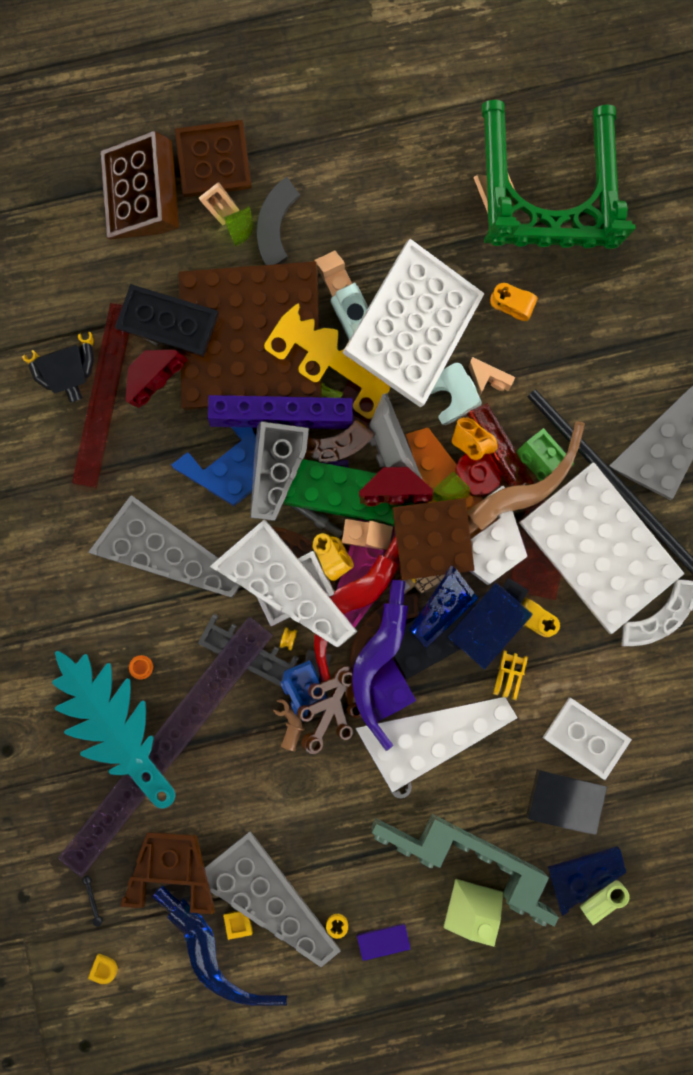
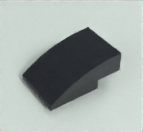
[526,769,607,835]

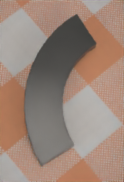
[257,177,300,265]

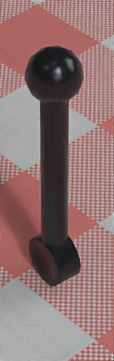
[82,875,103,927]

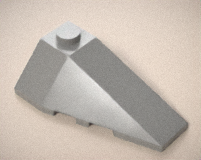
[250,422,309,521]

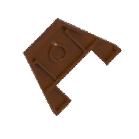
[121,832,215,914]

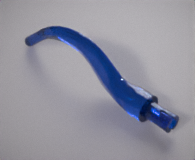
[152,885,287,1006]

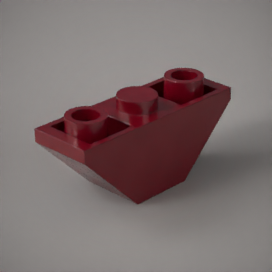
[125,350,188,408]
[359,467,433,506]

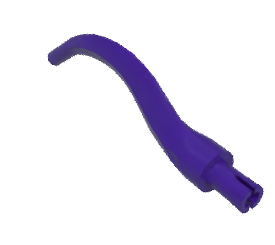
[353,580,408,751]

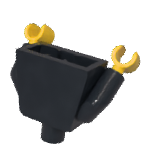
[22,332,94,403]

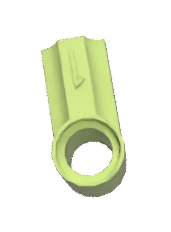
[579,880,630,925]

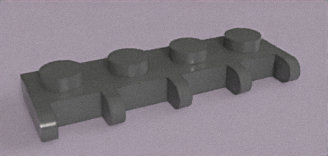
[198,614,299,687]

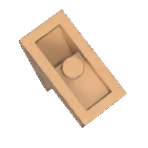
[314,251,352,297]
[468,357,515,397]
[342,519,393,550]

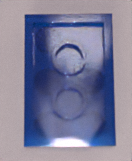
[448,583,533,669]

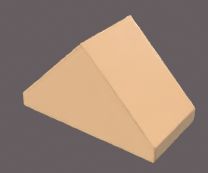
[199,182,241,226]

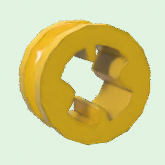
[280,627,297,651]
[326,913,348,939]

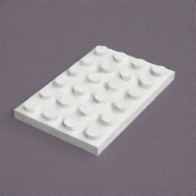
[342,239,484,407]
[519,462,684,634]

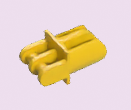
[493,650,528,700]

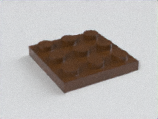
[175,120,252,198]
[392,498,475,580]

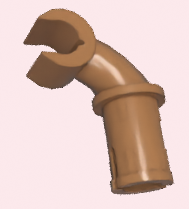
[273,699,305,751]

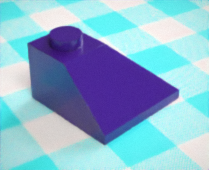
[370,658,416,722]

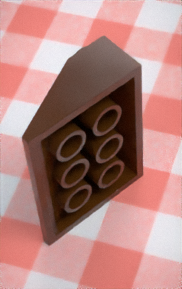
[101,131,179,240]

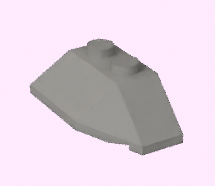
[369,393,423,480]

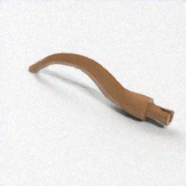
[467,421,585,534]

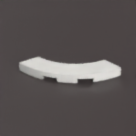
[621,579,693,646]

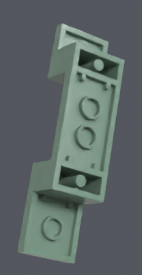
[371,814,559,927]

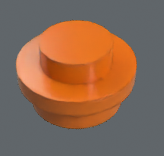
[129,655,153,680]

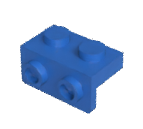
[281,661,328,721]

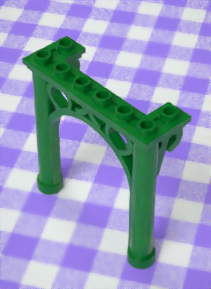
[481,100,635,249]

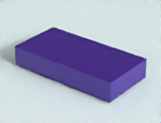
[357,923,411,961]

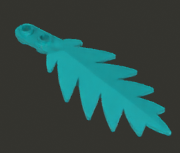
[52,651,175,808]

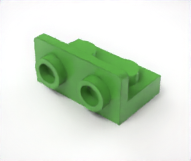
[516,428,574,481]

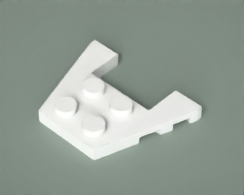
[469,486,527,585]

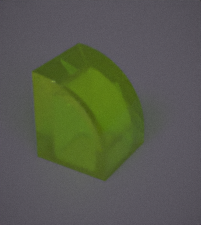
[224,207,253,246]
[433,472,470,502]

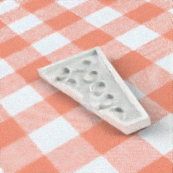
[210,520,357,647]
[356,697,517,792]

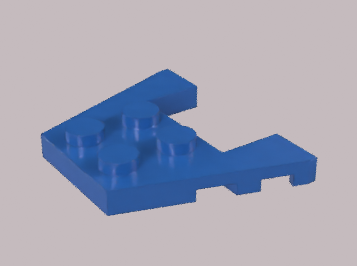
[172,427,256,506]

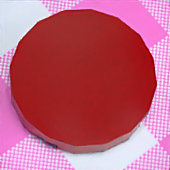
[455,453,502,497]

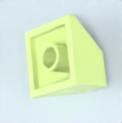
[444,879,503,947]

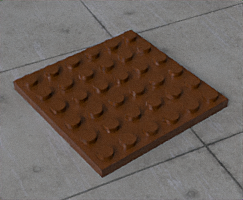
[179,261,322,410]

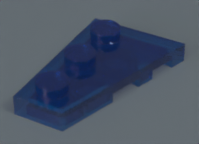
[410,565,479,648]
[548,846,627,916]

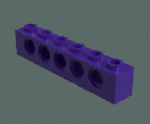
[208,395,353,429]

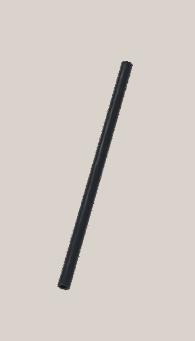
[527,389,693,574]

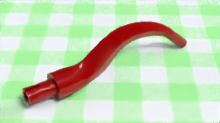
[314,535,400,682]

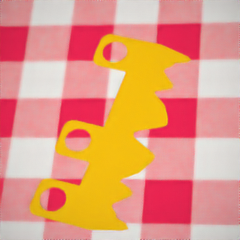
[264,303,390,419]

